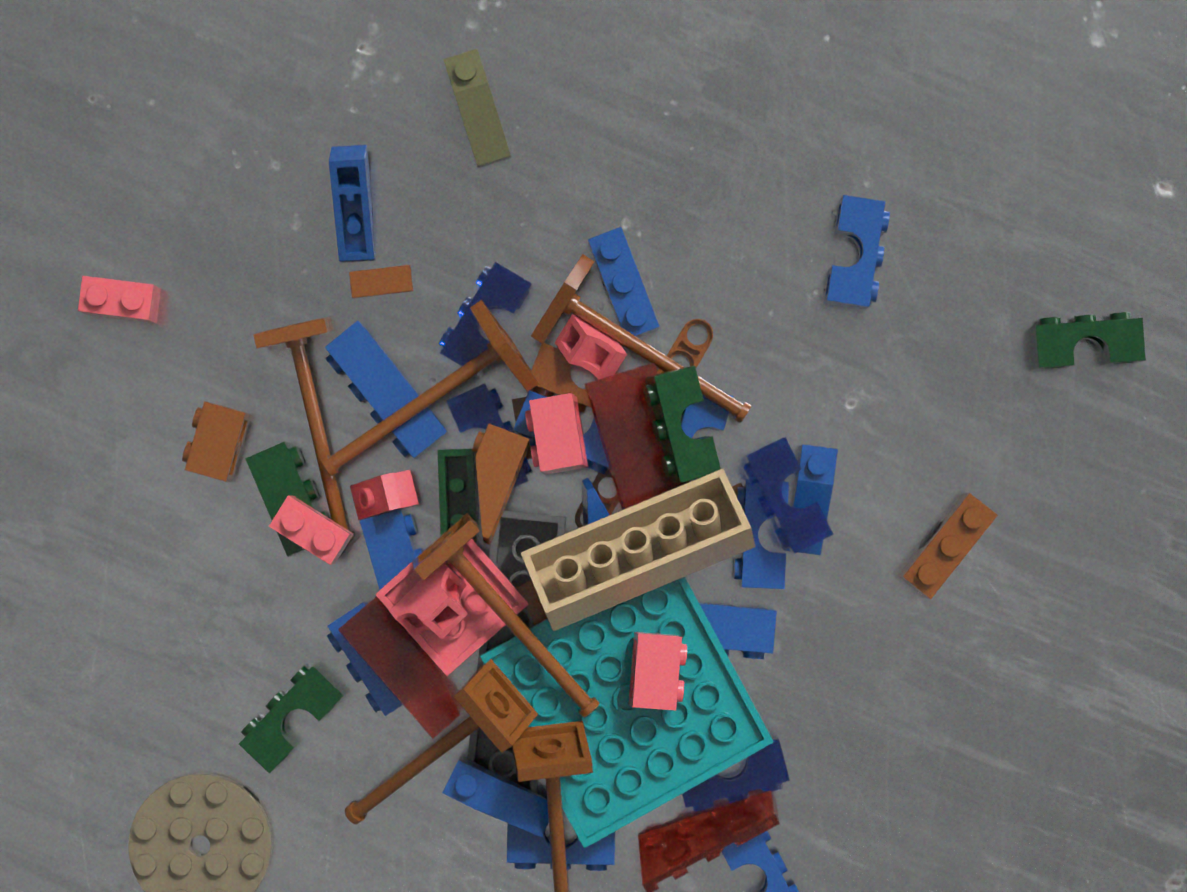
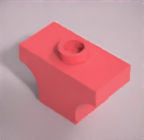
[554,314,627,382]
[350,470,419,520]
[389,562,468,639]

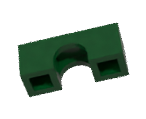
[1029,312,1146,370]
[643,366,721,483]
[239,664,347,774]

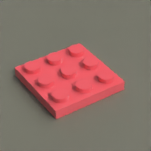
[375,539,529,676]

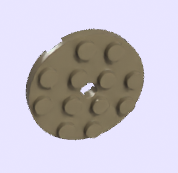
[128,773,273,892]

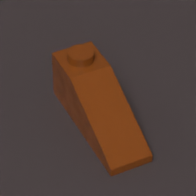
[472,424,530,545]

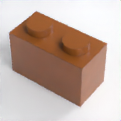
[182,401,251,482]

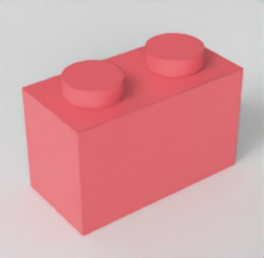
[78,276,161,323]
[525,393,588,475]
[269,495,354,565]
[628,632,687,711]

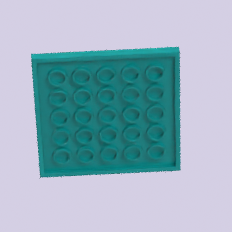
[479,577,774,848]

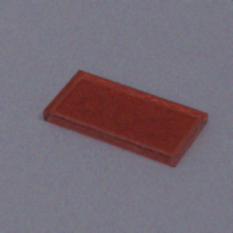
[584,363,690,510]

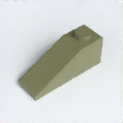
[443,49,511,167]

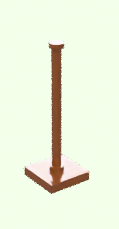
[531,254,751,423]
[321,300,539,476]
[253,316,354,540]
[412,513,599,717]
[345,659,538,824]
[512,721,593,892]

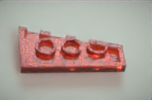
[338,596,460,739]
[638,790,780,892]

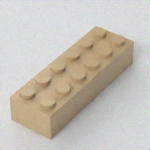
[521,469,755,631]

